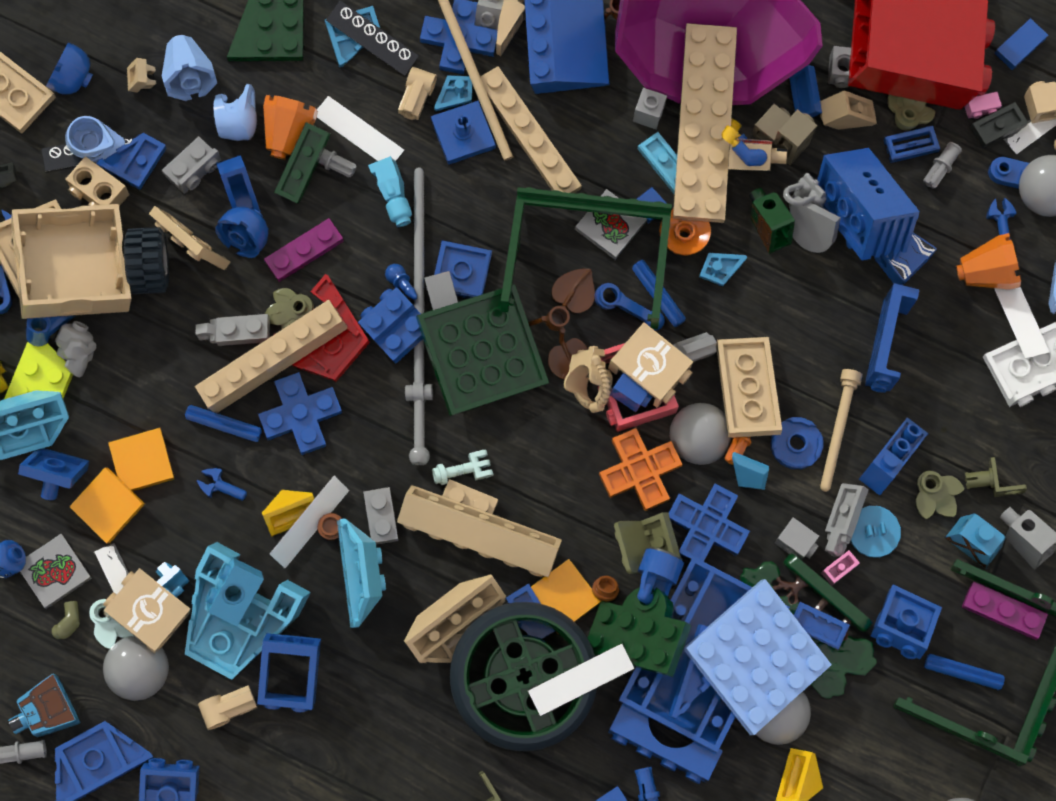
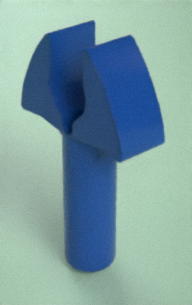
[986,198,1016,240]
[197,468,247,501]

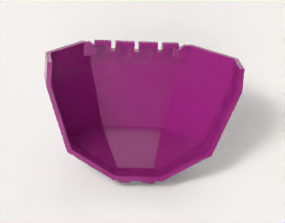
[615,0,823,105]

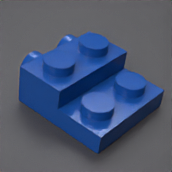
[358,287,423,364]
[871,585,942,659]
[139,758,200,801]

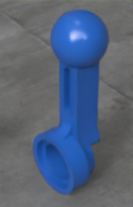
[595,283,665,331]

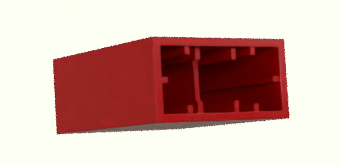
[848,0,995,110]

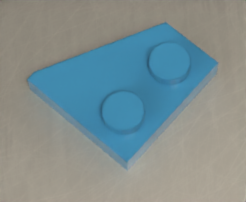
[325,6,380,68]

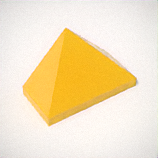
[262,490,314,536]
[776,748,823,801]

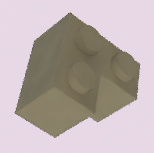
[752,104,817,165]

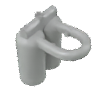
[783,173,827,208]

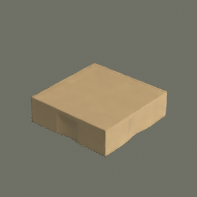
[11,204,131,319]

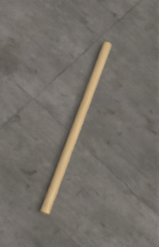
[438,0,513,161]

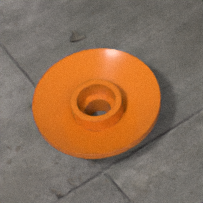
[659,210,711,255]

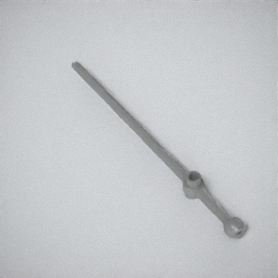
[405,167,433,465]

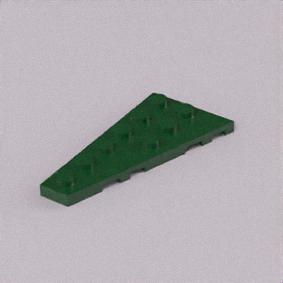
[227,0,304,61]

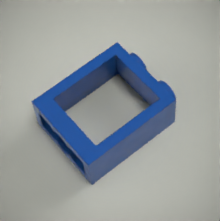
[257,633,321,712]

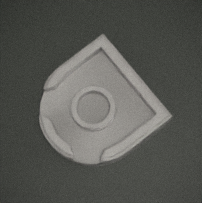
[790,196,841,253]

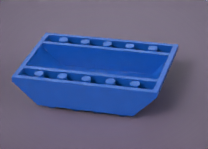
[619,557,790,753]

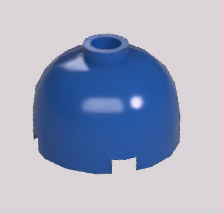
[46,42,93,95]
[215,206,269,258]

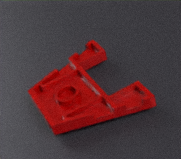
[274,274,370,382]

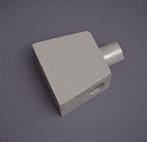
[1000,507,1056,570]

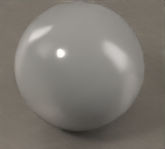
[1019,155,1056,217]
[669,403,732,465]
[103,636,169,701]
[755,692,811,745]

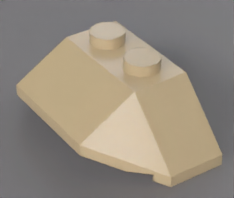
[404,575,506,663]

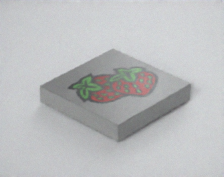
[575,189,647,260]
[20,534,92,609]

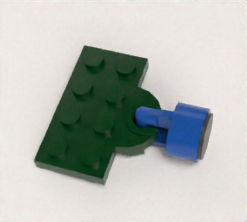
[588,547,692,677]

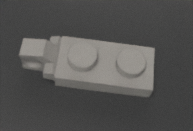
[196,314,270,346]
[825,483,868,557]

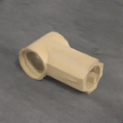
[398,67,437,120]
[198,685,257,730]

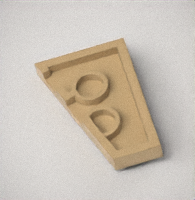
[149,206,230,270]

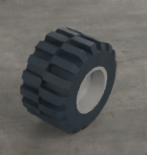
[124,227,169,294]

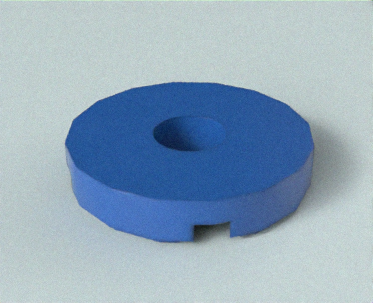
[771,417,823,470]

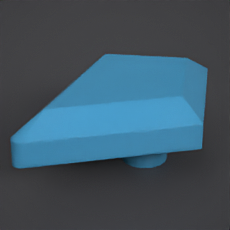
[434,75,472,111]
[699,253,747,286]
[732,452,769,490]

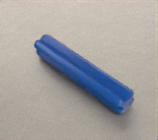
[632,260,686,327]
[185,405,262,442]
[925,654,1005,690]

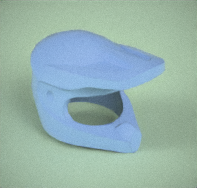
[214,84,257,141]
[65,116,125,163]

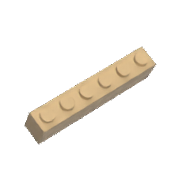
[195,300,348,413]
[397,485,562,577]

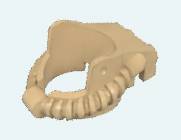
[564,346,613,413]

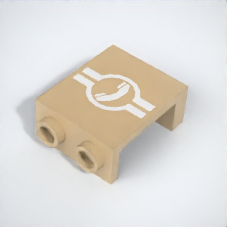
[608,323,693,408]
[103,568,191,653]

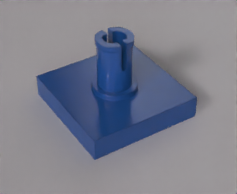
[431,101,496,165]
[18,448,89,500]

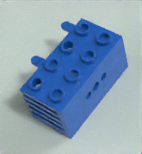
[817,148,920,260]

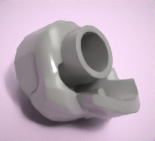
[55,321,96,377]

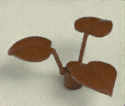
[524,269,595,380]

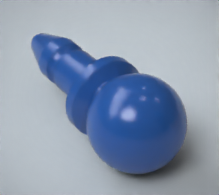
[385,264,417,300]

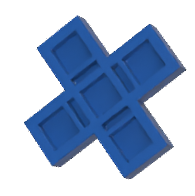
[420,0,498,75]
[258,372,342,455]
[669,484,750,562]

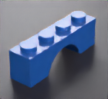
[608,703,723,784]

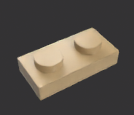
[442,479,498,514]

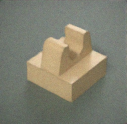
[127,58,156,92]

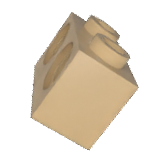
[66,156,129,206]

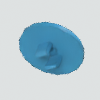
[850,506,901,558]

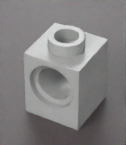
[828,46,851,88]
[633,88,667,130]
[774,517,819,560]

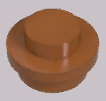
[317,513,342,540]
[592,576,619,602]

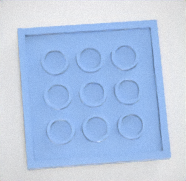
[683,579,832,735]

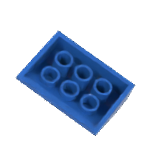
[525,0,610,94]

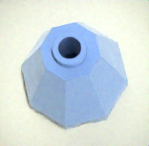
[162,35,217,101]

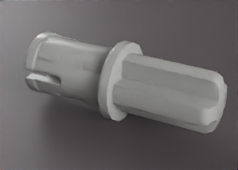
[923,142,962,189]
[318,149,357,177]
[0,740,47,764]

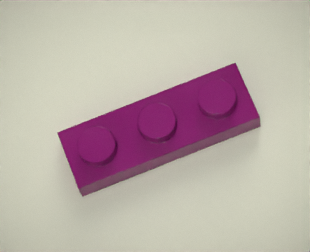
[264,218,344,282]
[962,581,1048,640]

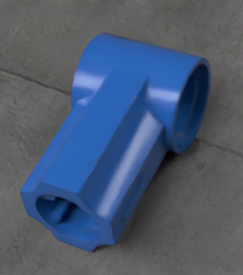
[26,315,76,347]

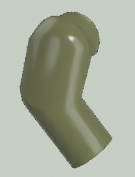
[52,601,80,639]

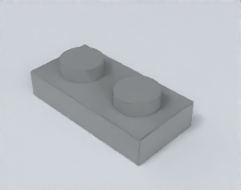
[363,487,398,544]

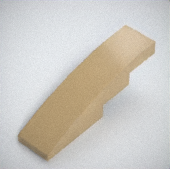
[496,0,526,56]

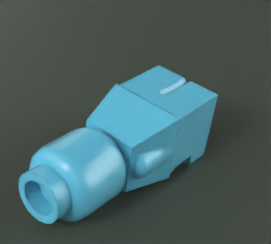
[368,156,412,227]

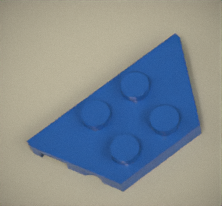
[55,721,154,801]

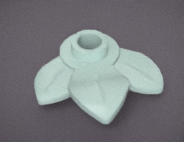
[90,599,134,649]

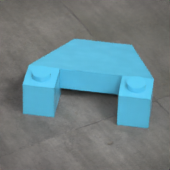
[185,542,311,680]

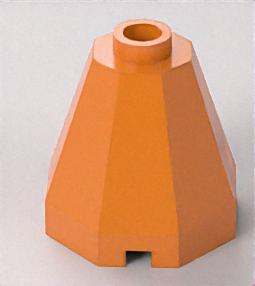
[263,95,318,160]
[956,233,1021,290]

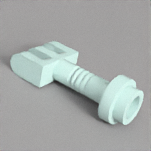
[432,450,494,485]

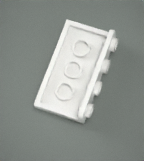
[983,322,1056,407]

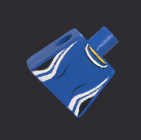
[874,232,937,285]

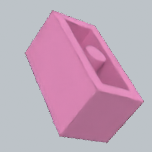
[964,92,1002,119]
[821,550,859,586]

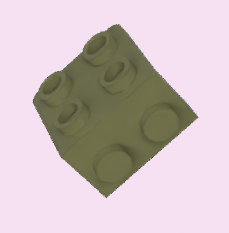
[614,512,681,574]

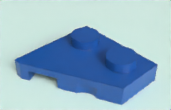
[96,133,167,190]

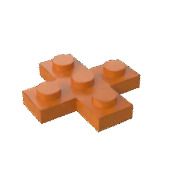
[599,428,683,511]

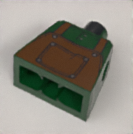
[749,188,795,254]

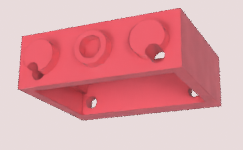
[598,343,679,432]

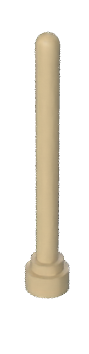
[820,369,863,492]

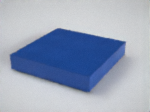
[434,241,492,299]

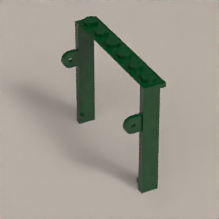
[501,187,672,329]
[893,559,1056,767]

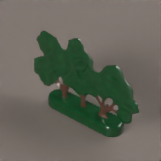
[740,553,877,698]

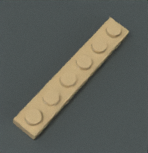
[481,67,582,193]

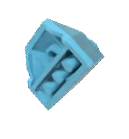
[0,390,69,460]
[337,519,386,628]

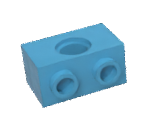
[205,558,264,626]

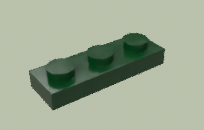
[274,122,331,204]

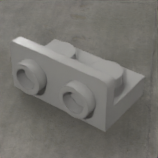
[162,136,221,194]

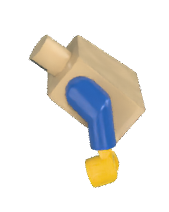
[721,119,787,171]

